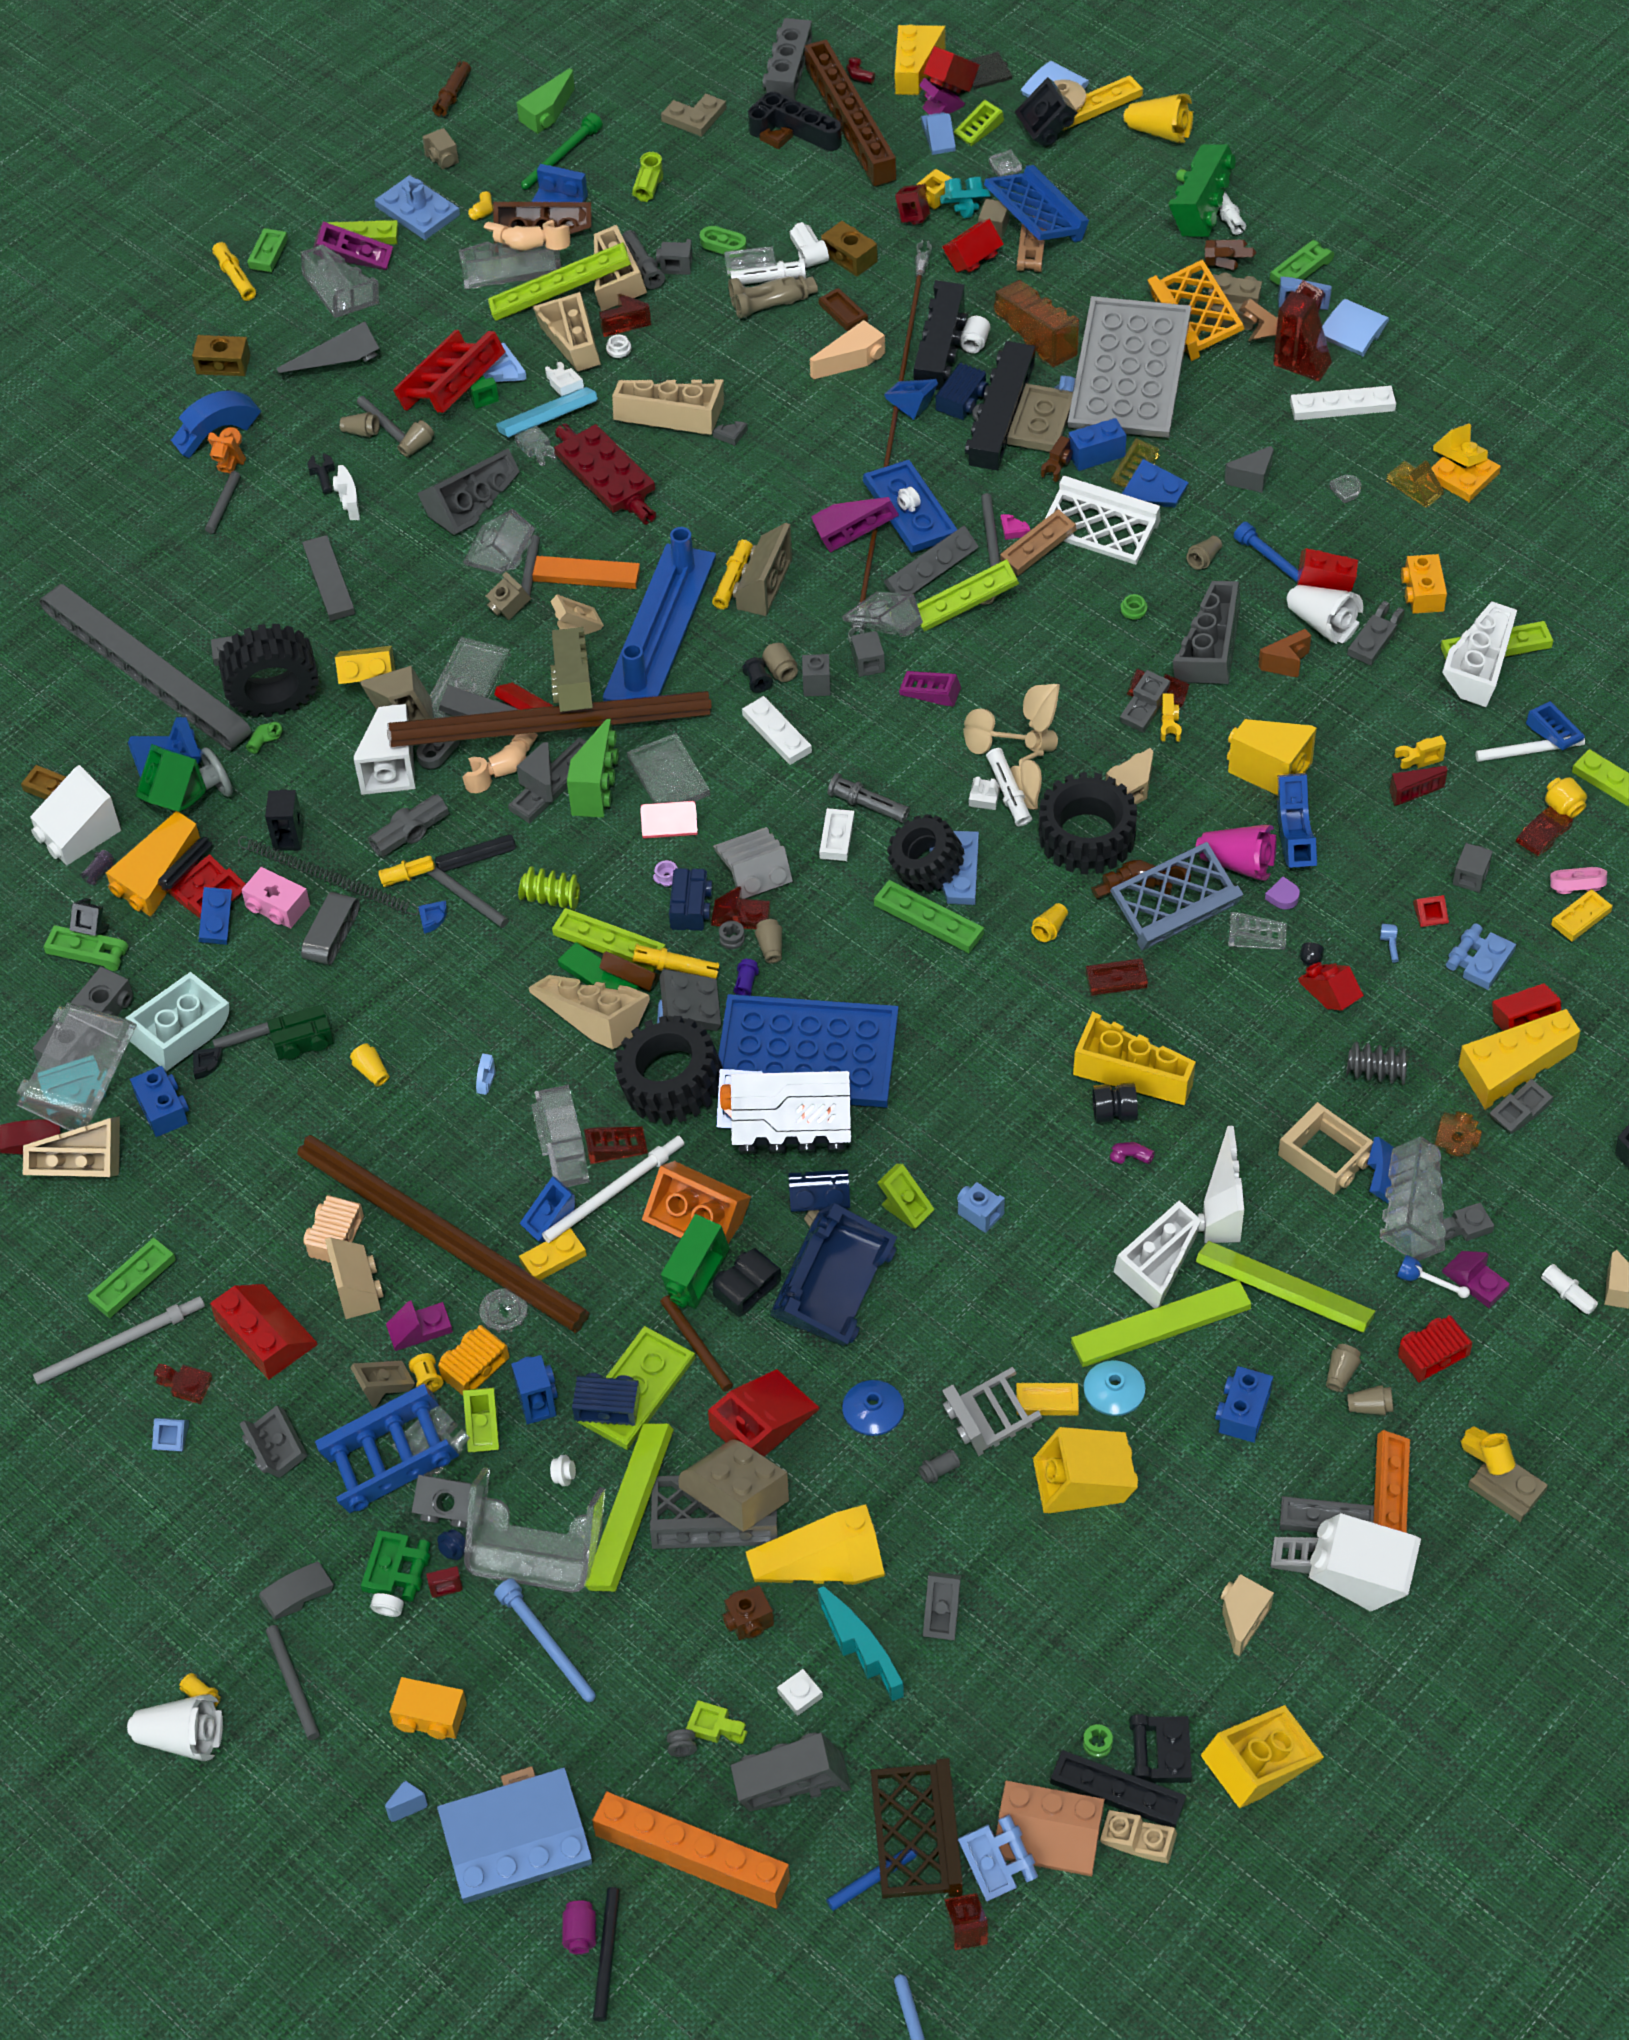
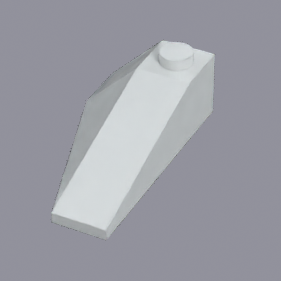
[1442,602,1517,707]
[1197,1126,1244,1243]

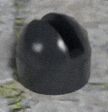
[1300,942,1324,966]

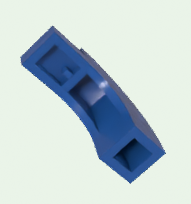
[171,391,261,458]
[1277,773,1317,868]

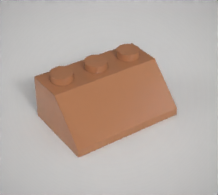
[996,1781,1104,1877]

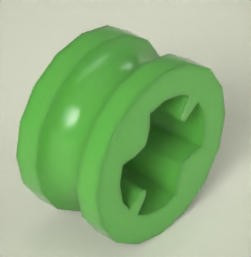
[1083,1724,1113,1758]

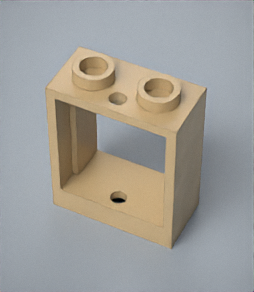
[1278,1102,1373,1195]

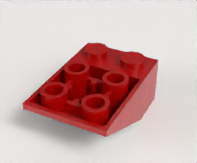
[708,1369,819,1457]

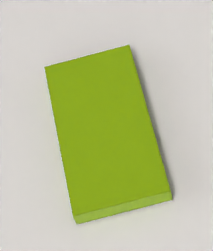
[577,1326,696,1450]

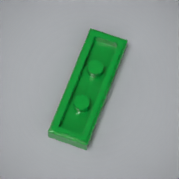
[557,942,640,991]

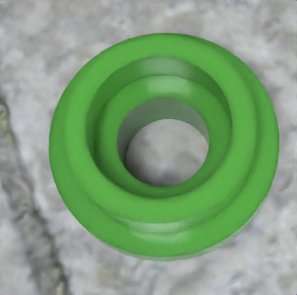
[1121,594,1147,619]

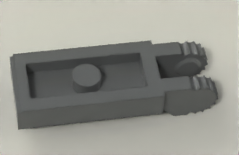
[1347,601,1405,666]

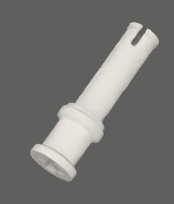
[731,258,806,285]

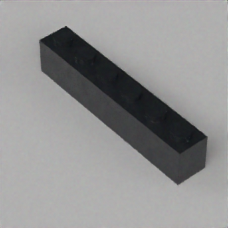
[965,341,1035,471]

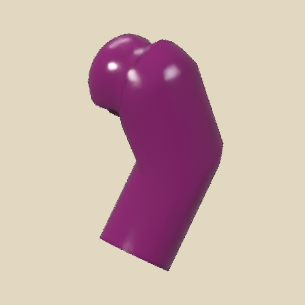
[1110,1142,1155,1164]

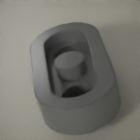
[417,740,461,769]

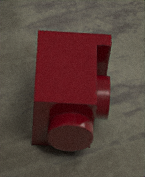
[895,184,930,224]

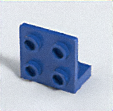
[532,164,588,202]

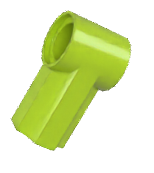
[632,152,663,202]

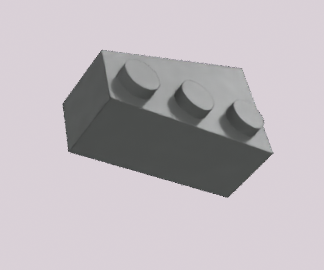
[731,1733,852,1811]

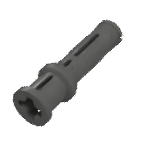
[622,230,665,289]
[827,773,910,823]

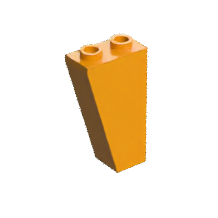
[106,811,200,916]

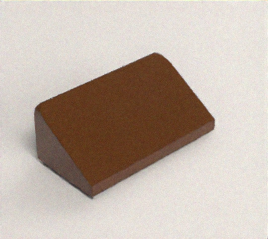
[599,951,660,991]

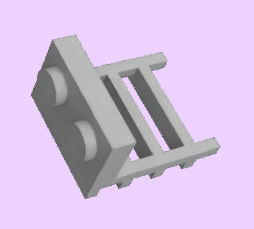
[713,827,793,900]
[942,1367,1042,1456]

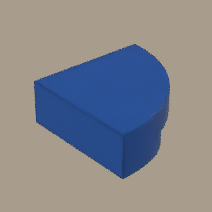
[418,901,447,934]

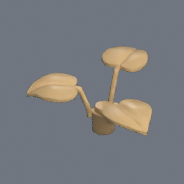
[963,684,1060,809]

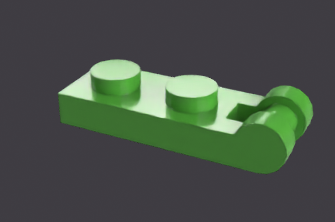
[1270,240,1334,285]
[44,925,128,971]

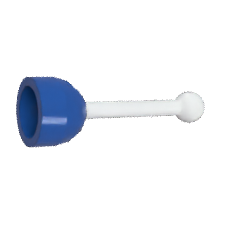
[1397,1255,1470,1298]

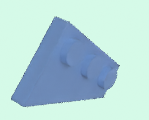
[929,831,979,905]

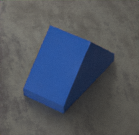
[884,379,938,420]

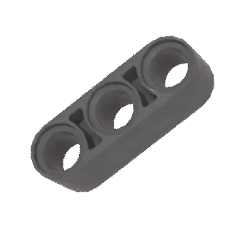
[301,891,360,965]

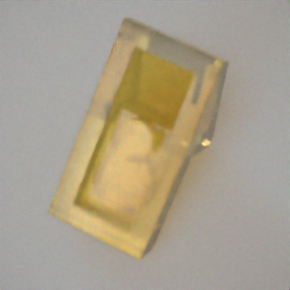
[1387,460,1444,508]

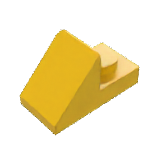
[1433,424,1488,467]

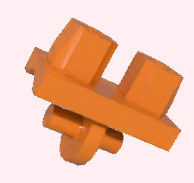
[208,427,246,473]

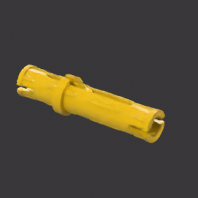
[212,242,256,301]
[712,540,753,609]
[632,944,719,979]

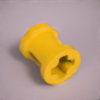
[408,1353,443,1392]

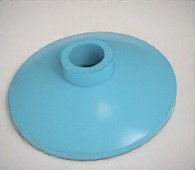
[1084,1360,1145,1416]

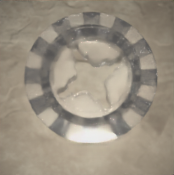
[479,1288,528,1333]

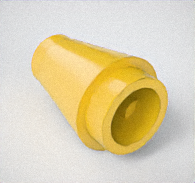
[1031,903,1068,942]
[350,1043,390,1087]

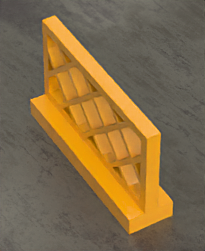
[1147,260,1244,361]

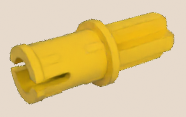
[378,856,435,887]

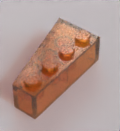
[994,280,1079,368]

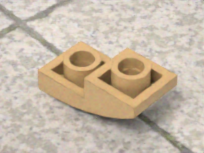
[1100,1810,1177,1864]

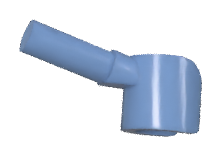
[1055,375,1076,392]
[1380,924,1399,963]

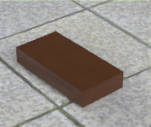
[819,288,868,332]

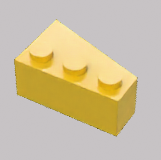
[895,25,945,95]

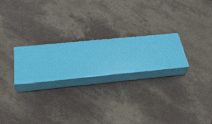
[496,387,598,437]

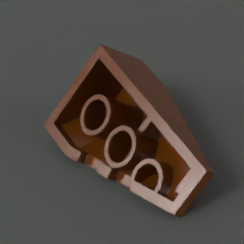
[493,202,591,252]

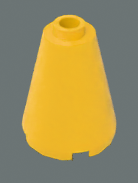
[1124,94,1193,143]

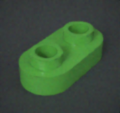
[700,226,747,257]

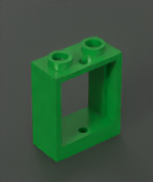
[660,1214,730,1309]

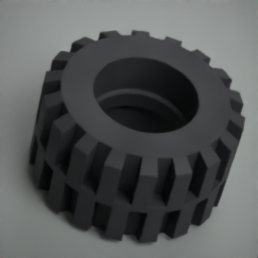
[887,814,965,892]

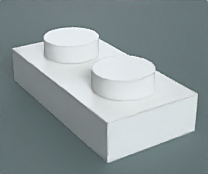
[819,808,854,861]

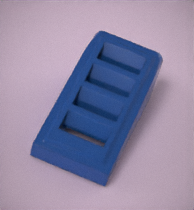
[1526,701,1585,750]

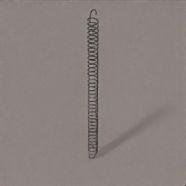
[238,836,419,915]

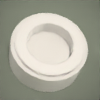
[370,1593,404,1617]

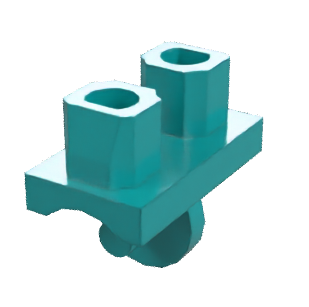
[940,177,990,218]

